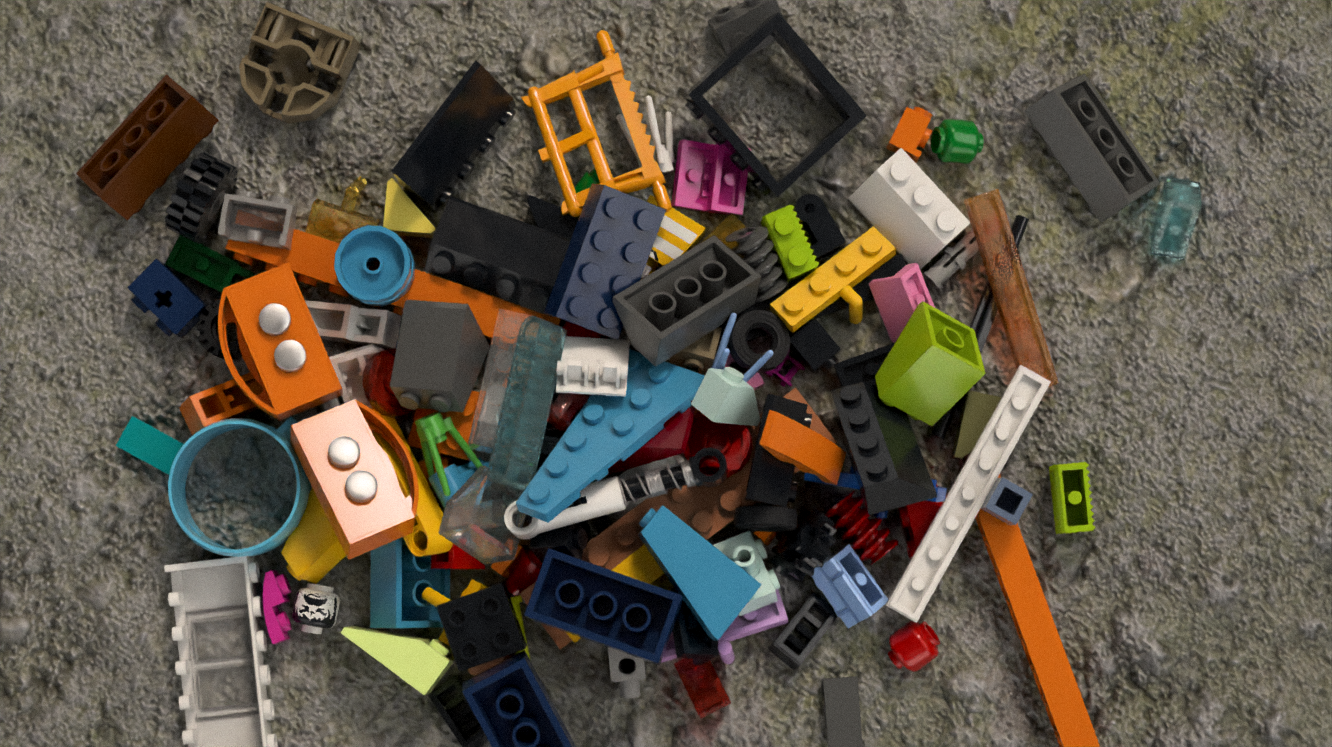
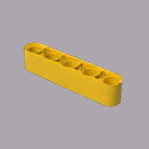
[370,407,454,557]

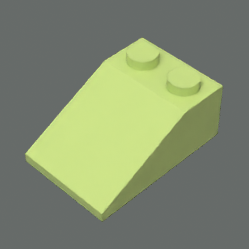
[340,626,455,695]

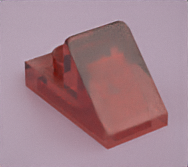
[674,658,731,719]

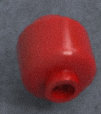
[888,621,940,672]

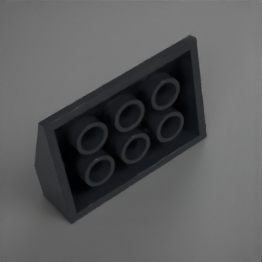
[391,60,516,211]

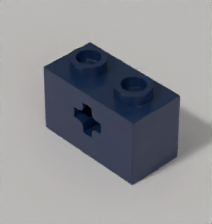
[127,259,207,338]

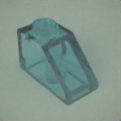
[1150,177,1202,260]

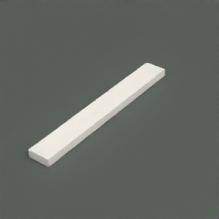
[885,365,1051,623]

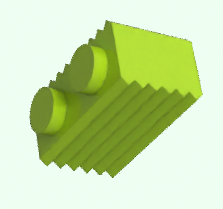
[761,205,819,283]
[1049,462,1095,534]

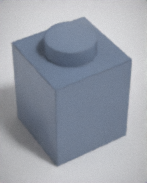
[980,477,1033,526]

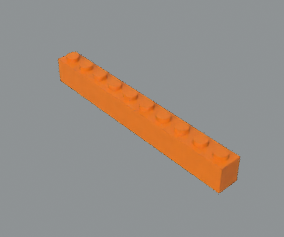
[225,210,563,363]

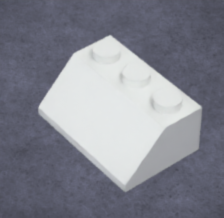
[848,148,970,270]

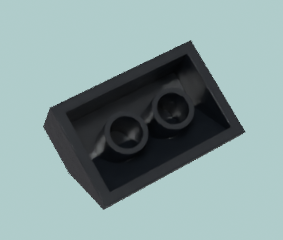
[744,394,812,507]

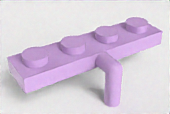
[661,589,789,664]

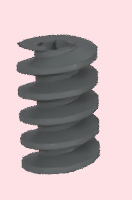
[725,226,788,303]

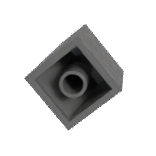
[390,300,490,412]

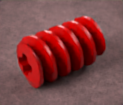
[825,490,899,566]

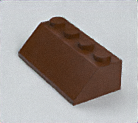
[76,74,219,221]

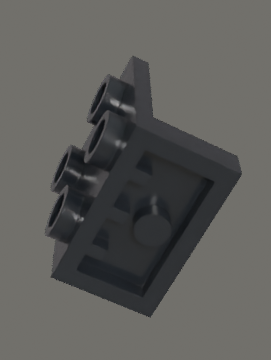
[437,581,527,671]

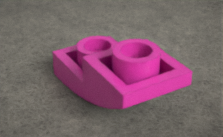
[263,570,292,645]

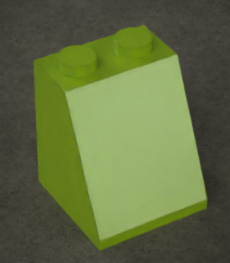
[875,301,986,426]

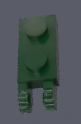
[165,235,257,293]

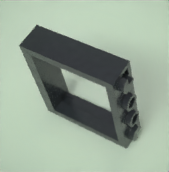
[682,12,867,198]

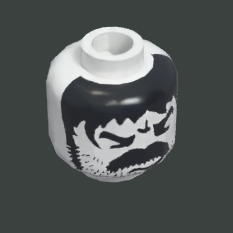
[292,583,340,634]

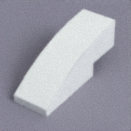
[305,300,402,349]

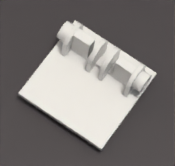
[556,336,630,397]

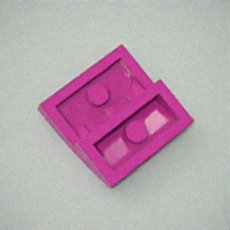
[671,139,751,216]

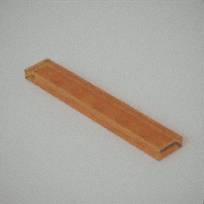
[964,189,1059,387]

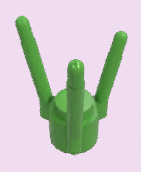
[415,411,483,496]

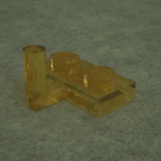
[305,177,380,244]

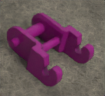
[763,349,806,387]

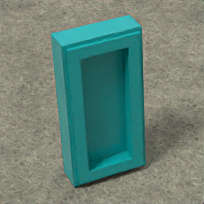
[116,416,184,475]

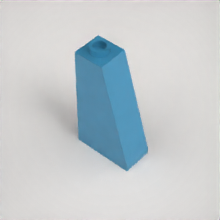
[638,505,762,641]

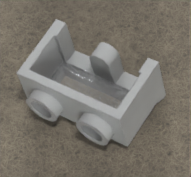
[217,190,297,250]

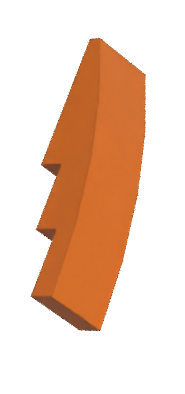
[759,410,846,485]

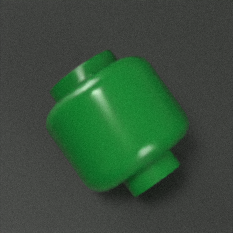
[931,119,984,164]

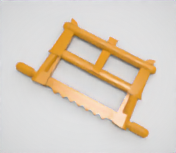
[521,30,672,217]

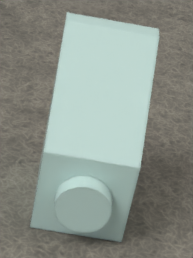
[691,367,760,426]

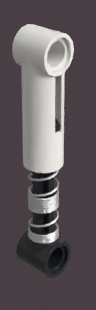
[504,448,728,539]

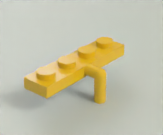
[770,226,896,333]

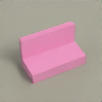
[869,263,935,343]

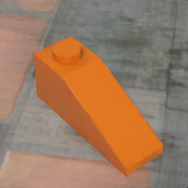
[179,373,263,435]

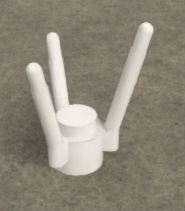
[616,95,676,174]

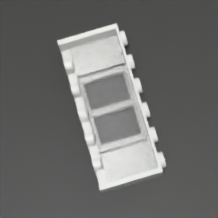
[164,556,278,747]

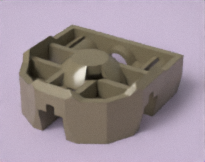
[239,2,361,124]

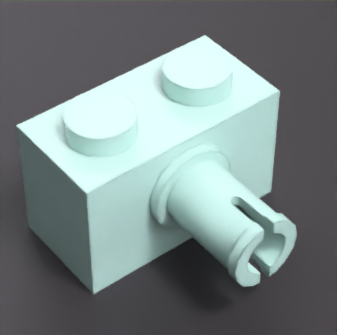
[713,531,781,616]

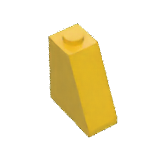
[281,487,346,584]

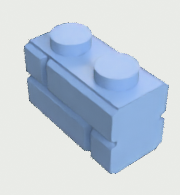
[811,544,888,628]

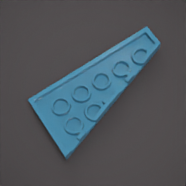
[516,349,705,523]

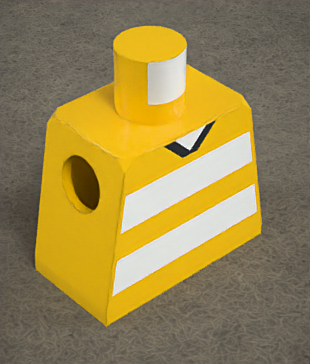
[641,195,706,279]

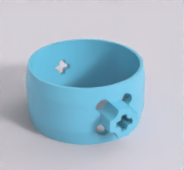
[168,416,312,557]

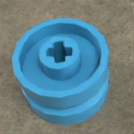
[334,225,415,306]

